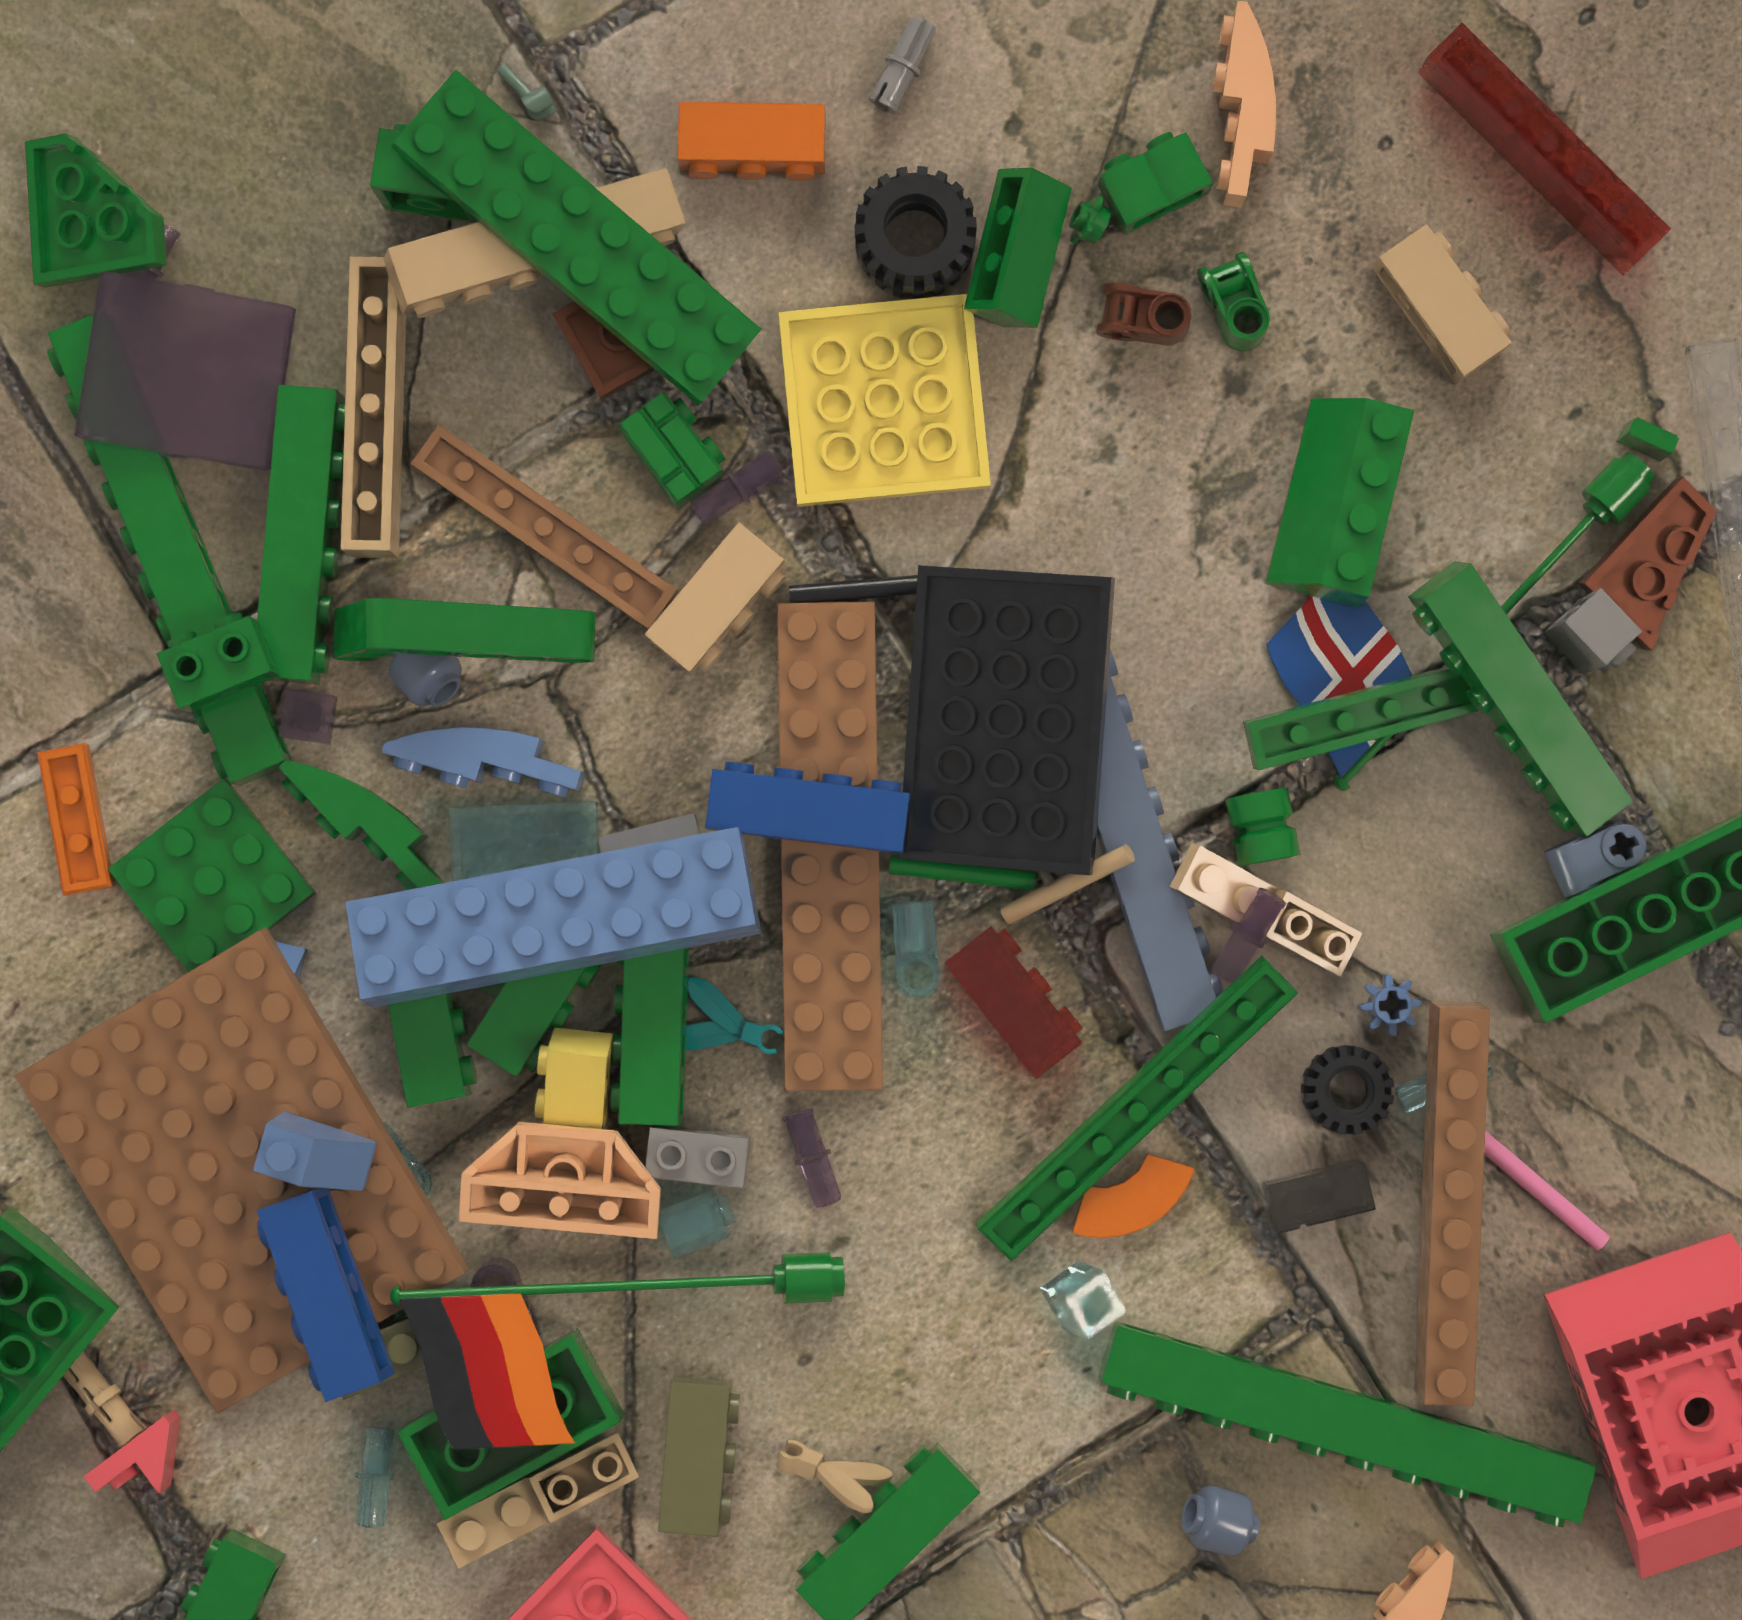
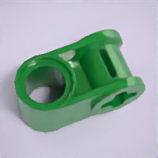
[1197,251,1270,352]

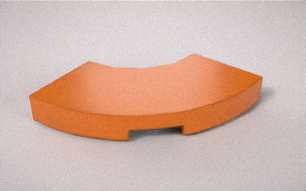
[1071,1153,1195,1238]

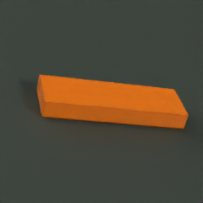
[37,743,115,896]

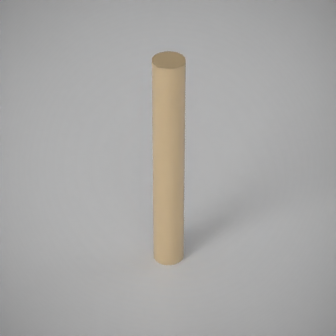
[1001,844,1135,924]

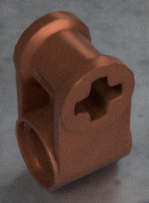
[1095,283,1192,346]

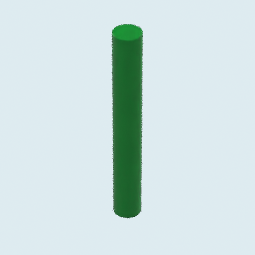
[889,855,1036,890]

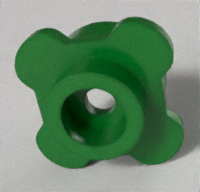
[1069,195,1111,244]

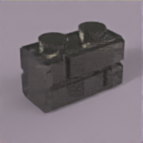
[1261,1158,1376,1234]

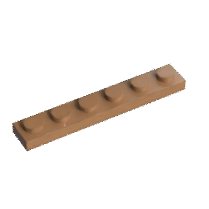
[410,424,678,629]

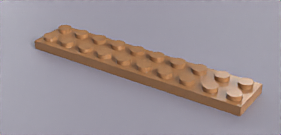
[777,602,883,1091]

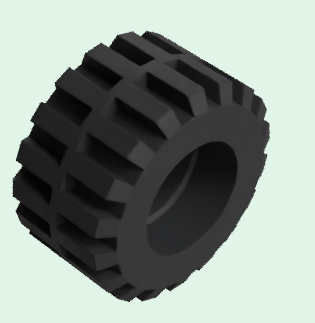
[854,166,977,299]

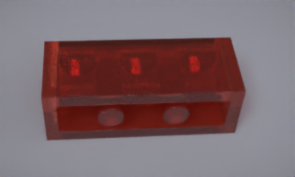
[944,926,1083,1079]

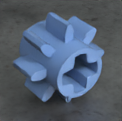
[1357,974,1422,1036]

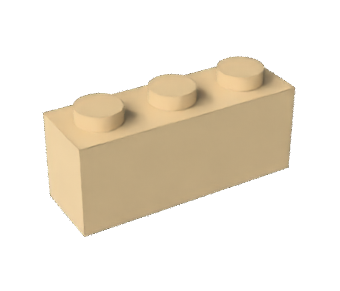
[1372,224,1512,385]
[644,522,786,677]

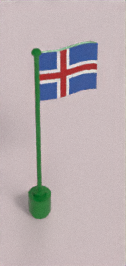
[1266,452,1655,791]

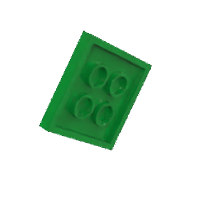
[108,779,316,972]

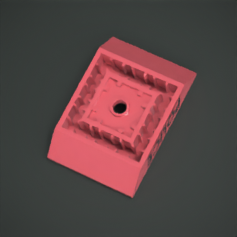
[1543,1232,1742,1579]

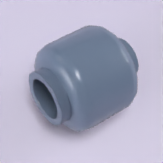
[388,654,462,707]
[1182,1486,1259,1556]

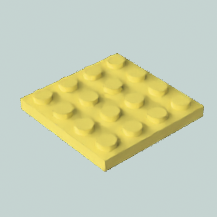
[778,294,991,507]

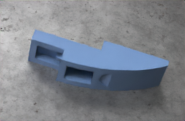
[382,727,586,798]

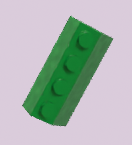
[1265,398,1415,608]

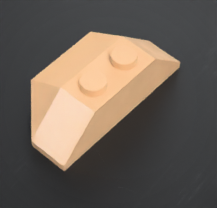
[459,1122,661,1239]

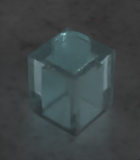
[659,1187,736,1258]
[1040,1261,1126,1340]

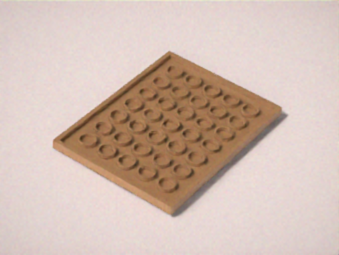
[14,927,470,1414]

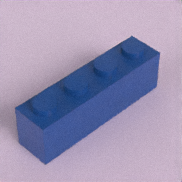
[705,762,910,854]
[257,1188,395,1402]

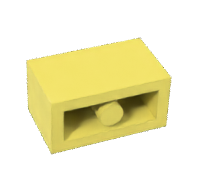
[535,1028,613,1129]

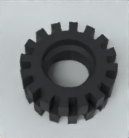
[1301,1045,1395,1135]

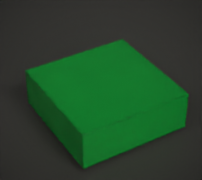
[1616,417,1679,462]

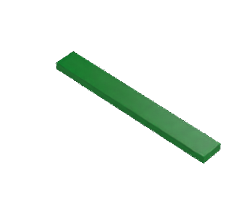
[976,955,1298,1262]

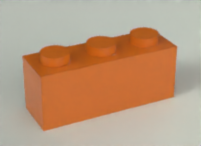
[678,102,826,181]

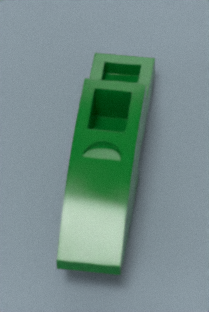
[278,760,445,890]

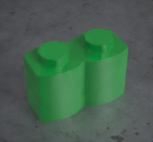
[1097,132,1213,235]

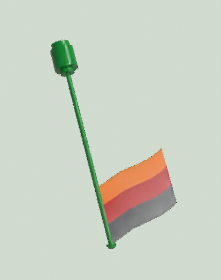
[390,1252,845,1450]

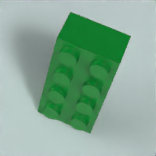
[397,1328,625,1521]

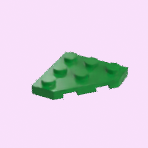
[25,133,167,288]

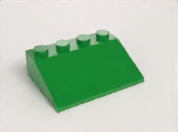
[0,1207,119,1452]

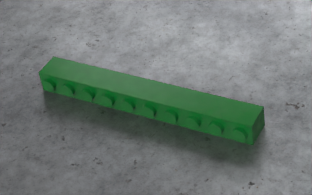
[47,311,293,786]
[1098,1320,1597,1528]

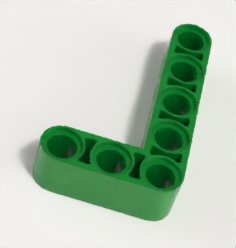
[333,598,596,663]

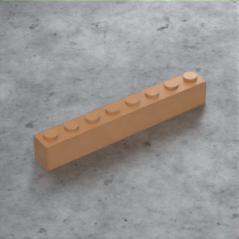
[1414,1001,1490,1406]

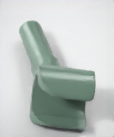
[498,64,556,121]

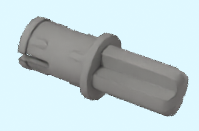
[868,16,936,114]

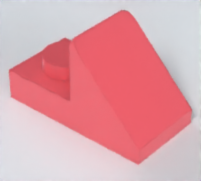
[84,1410,181,1493]

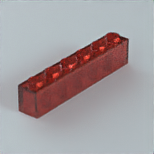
[1418,23,1671,276]

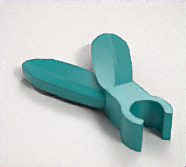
[686,977,784,1054]

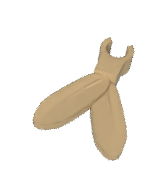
[776,1440,893,1513]

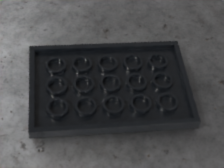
[898,565,1115,875]

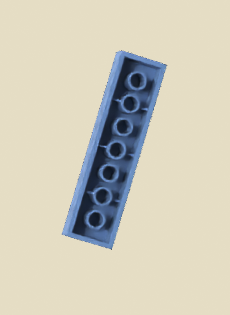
[345,827,761,1008]

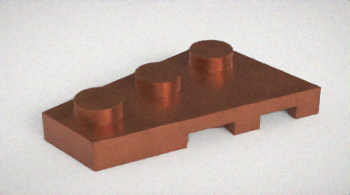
[1578,477,1717,650]

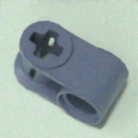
[1544,824,1646,897]

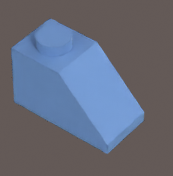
[253,1111,378,1191]

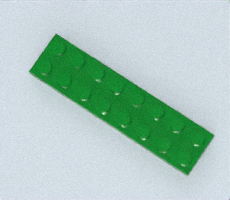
[391,69,761,406]

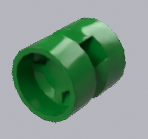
[1225,787,1301,867]

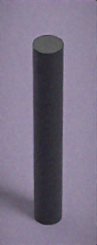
[789,575,918,603]

